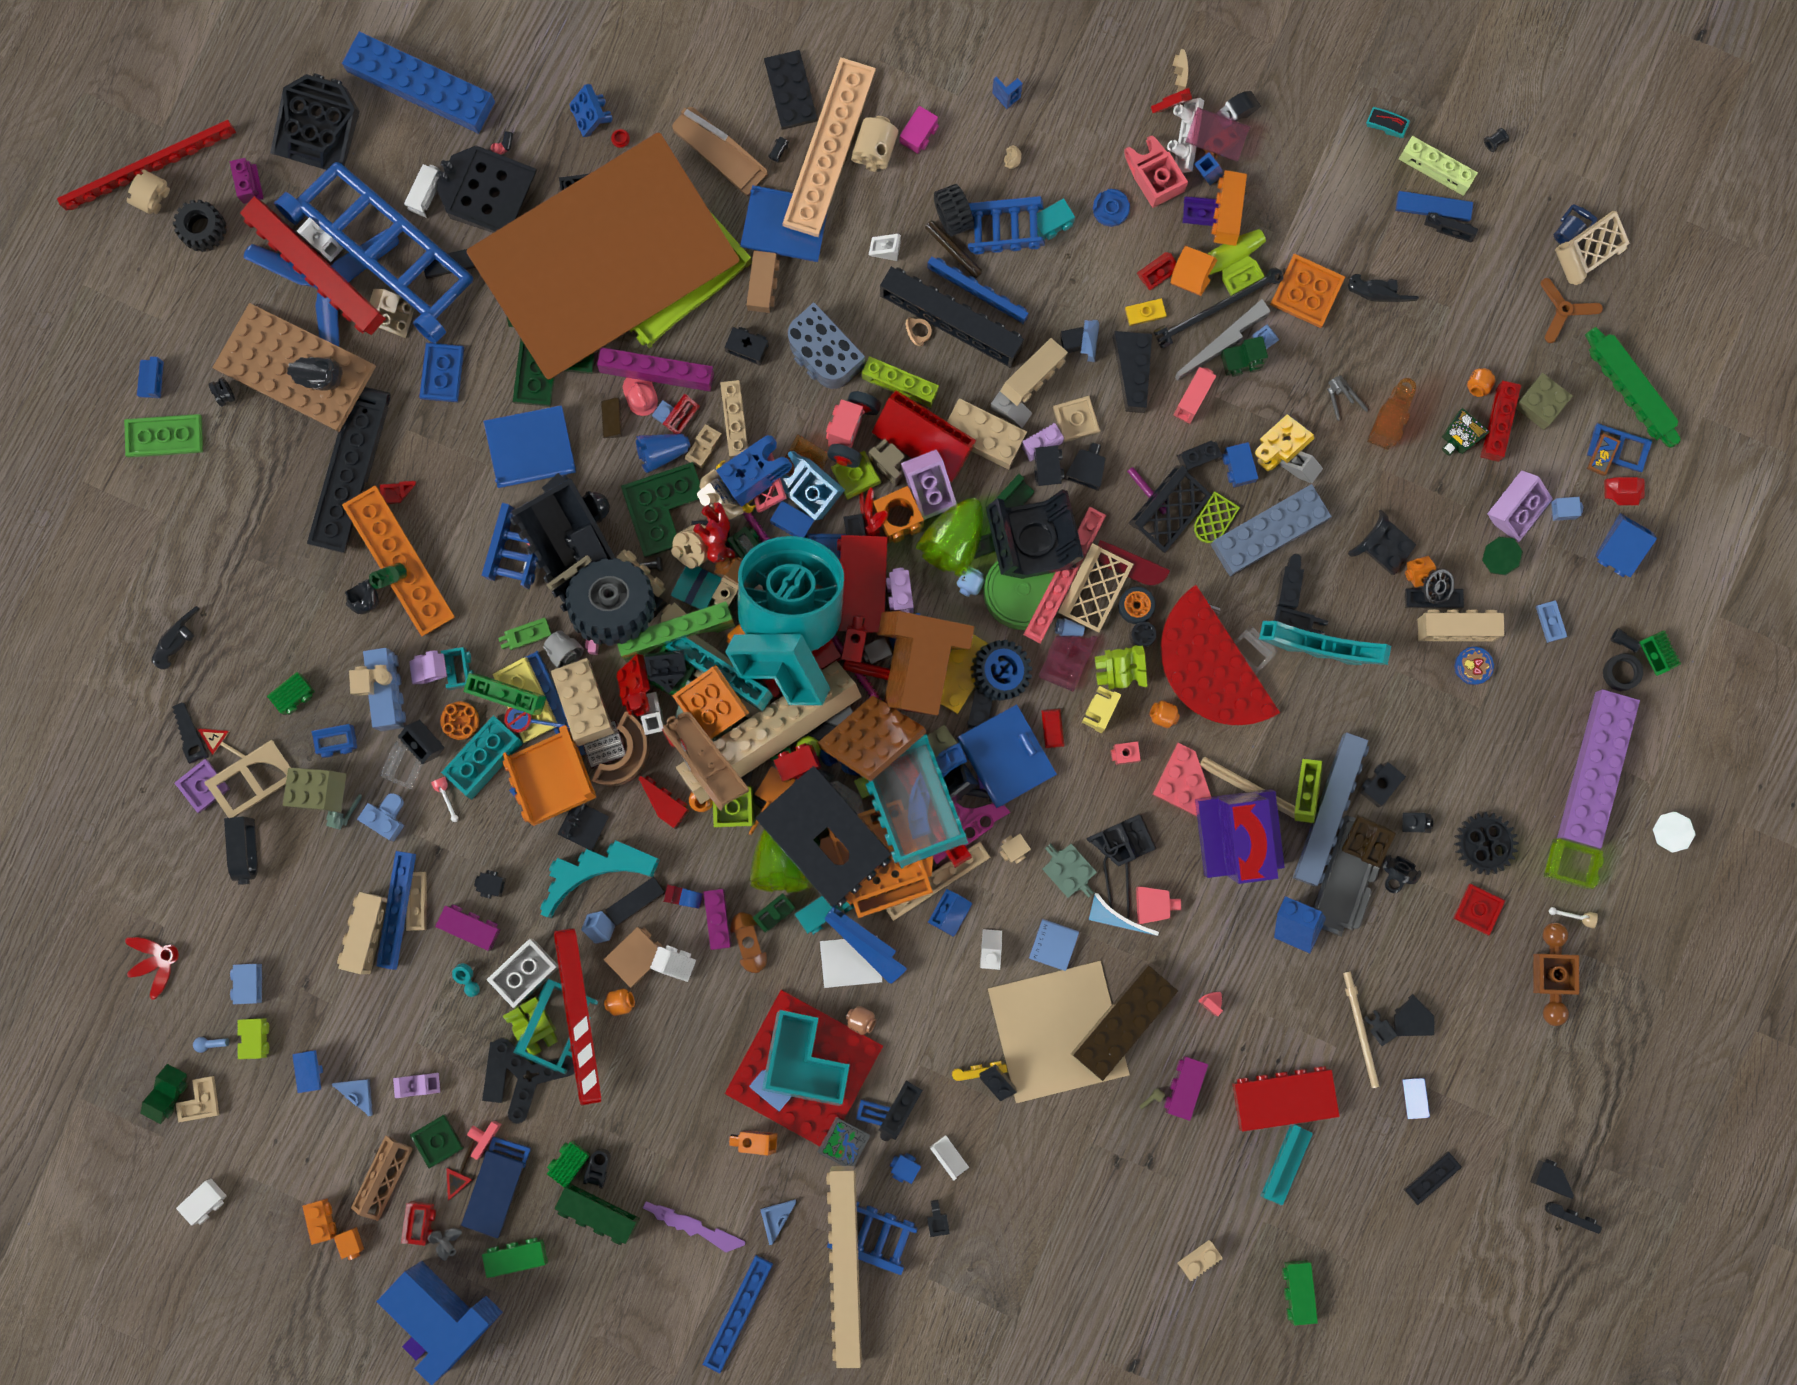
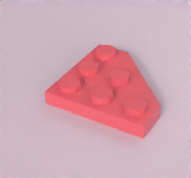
[1152,743,1211,817]

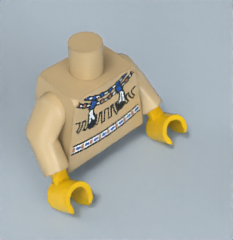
[697,460,756,520]

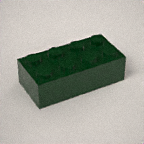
[554,1183,640,1245]

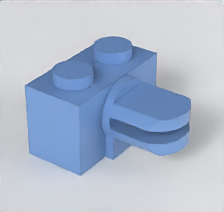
[357,794,405,841]

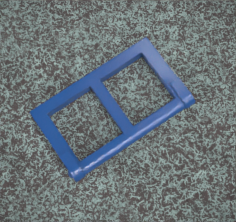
[1587,423,1652,472]

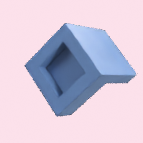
[581,911,615,943]

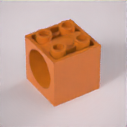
[873,486,924,543]

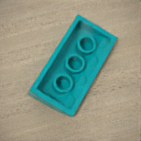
[441,715,523,800]

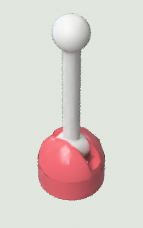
[431,777,459,822]

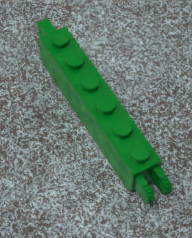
[1585,327,1681,448]

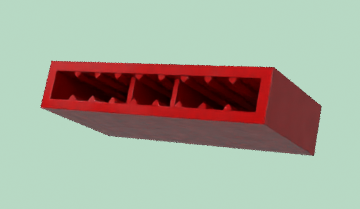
[872,390,977,483]
[837,535,888,633]
[1232,1066,1340,1132]

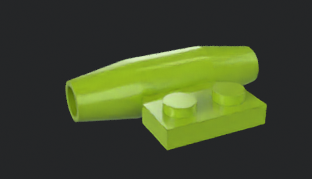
[1208,229,1266,295]

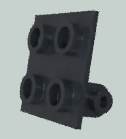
[558,804,609,851]

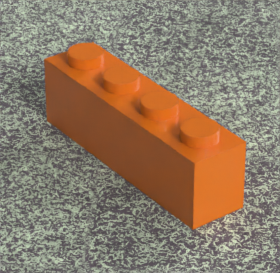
[1211,170,1247,246]

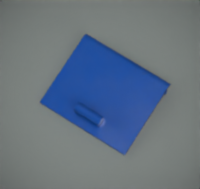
[740,185,827,262]
[483,405,576,488]
[957,704,1057,809]

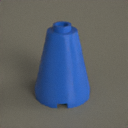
[636,434,690,473]

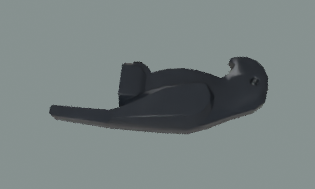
[1348,274,1419,302]
[151,606,200,670]

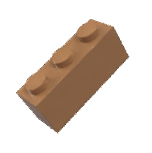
[747,251,780,313]

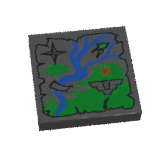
[817,1117,871,1166]

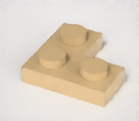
[176,1076,220,1123]

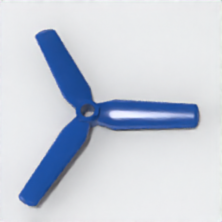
[244,228,399,347]

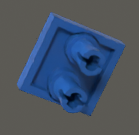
[569,84,612,137]

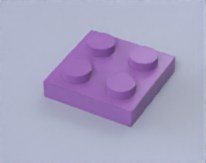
[175,759,230,813]

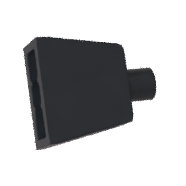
[1065,442,1105,491]

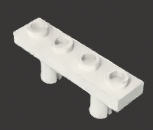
[1167,98,1204,173]

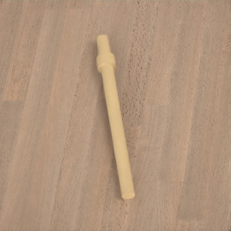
[1343,971,1380,1088]

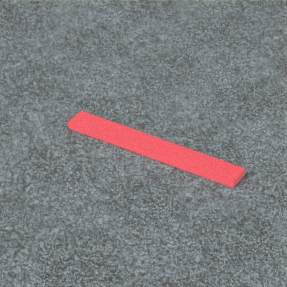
[1023,507,1106,644]

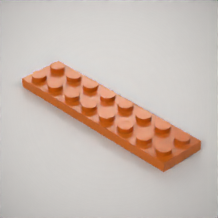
[342,485,455,637]

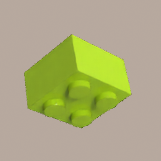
[713,786,755,827]

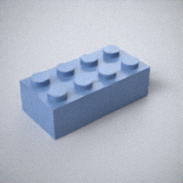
[363,648,406,731]

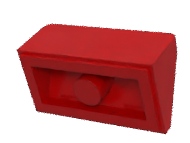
[1137,252,1176,290]

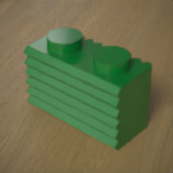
[1639,630,1681,676]
[267,672,315,715]
[547,1141,591,1188]

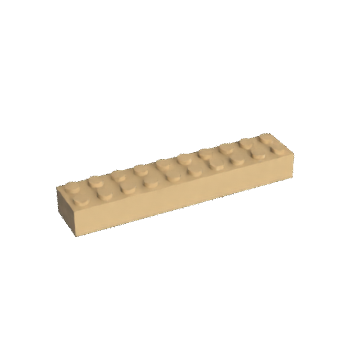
[676,660,862,804]

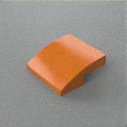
[1170,246,1218,296]

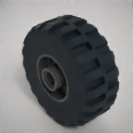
[566,558,655,646]

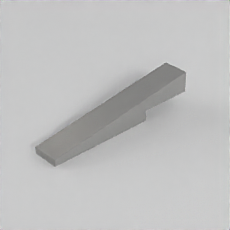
[1175,299,1270,381]

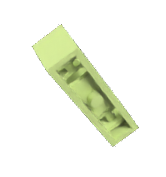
[1399,136,1478,196]

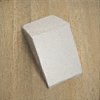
[869,234,901,261]

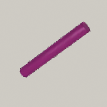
[1127,467,1166,515]

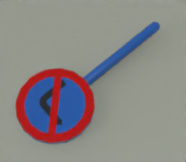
[504,707,565,733]

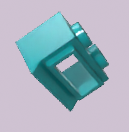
[441,647,474,690]

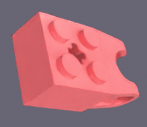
[1124,136,1188,208]

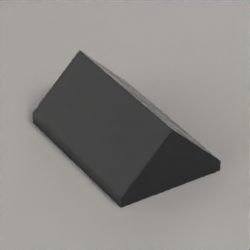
[943,763,979,804]

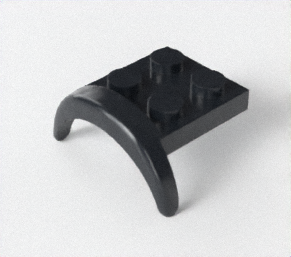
[1348,510,1416,575]

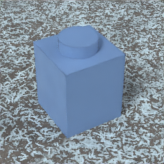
[1551,497,1583,521]

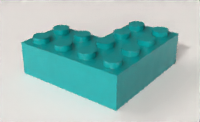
[725,634,830,706]
[762,1010,850,1106]

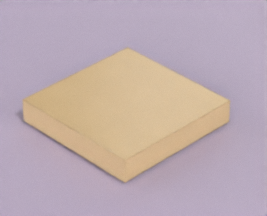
[1053,396,1100,443]

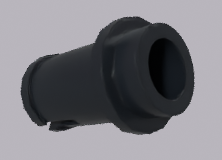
[768,137,789,162]

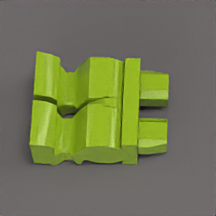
[1095,645,1147,690]
[503,996,558,1055]

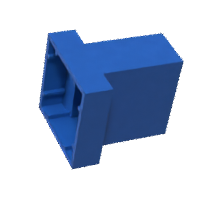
[376,1261,503,1385]

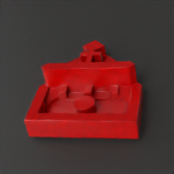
[1151,88,1192,113]

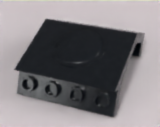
[986,489,1084,579]

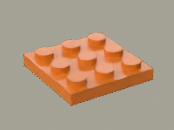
[1270,254,1345,328]
[672,665,749,739]

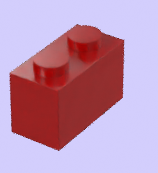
[774,743,822,782]

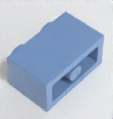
[230,964,262,1004]

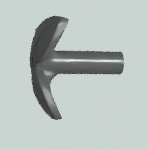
[428,1228,462,1261]

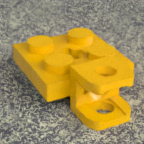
[1255,415,1315,471]

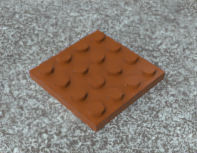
[818,695,926,781]

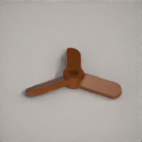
[1541,278,1603,343]

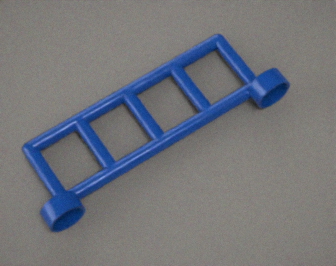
[274,162,473,344]

